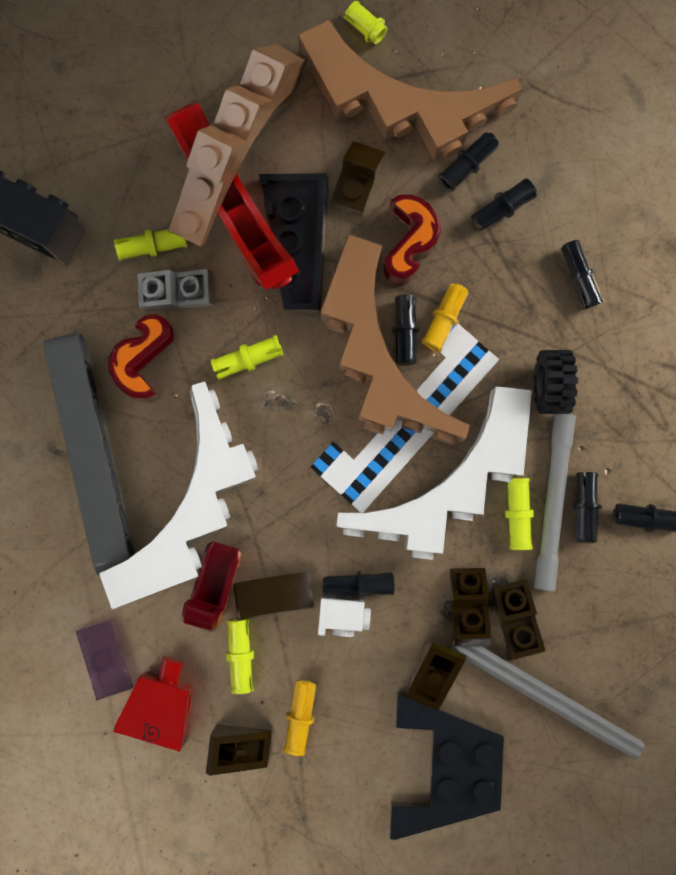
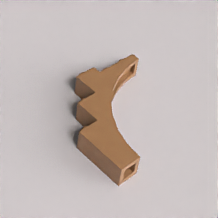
[298,20,523,160]
[168,44,307,246]
[320,235,470,445]

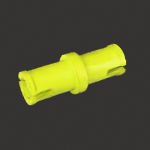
[114,229,188,261]
[211,335,284,380]
[505,478,534,550]
[225,618,254,694]

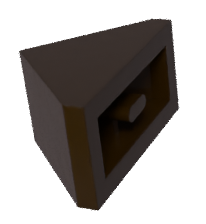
[206,724,271,776]

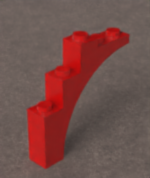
[163,101,299,290]

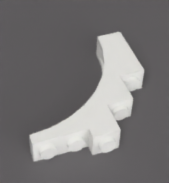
[99,381,258,609]
[336,386,532,560]

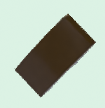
[449,568,492,646]
[233,572,314,620]
[492,579,546,661]

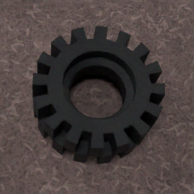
[534,350,578,414]

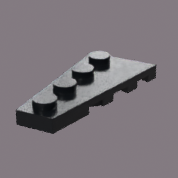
[259,173,329,313]

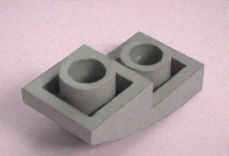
[137,269,214,309]

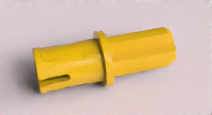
[421,283,468,352]
[283,680,316,756]

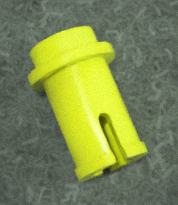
[344,0,388,45]

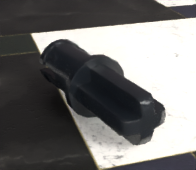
[438,132,500,192]
[471,178,537,231]
[561,240,605,310]
[392,294,420,366]
[573,472,602,543]
[613,503,676,532]
[323,571,395,600]

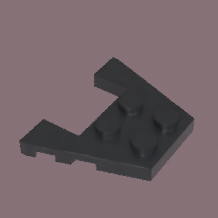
[389,693,504,840]

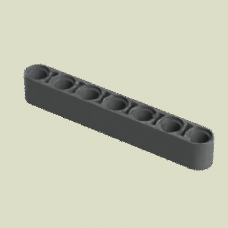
[44,332,135,576]

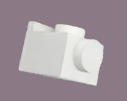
[318,596,371,637]

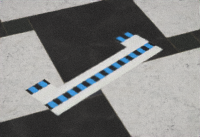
[310,324,499,513]

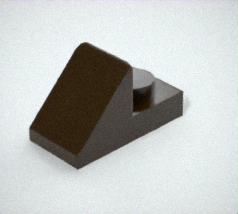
[330,141,385,216]
[405,642,466,711]

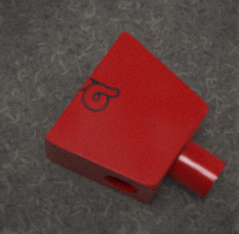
[113,656,193,752]

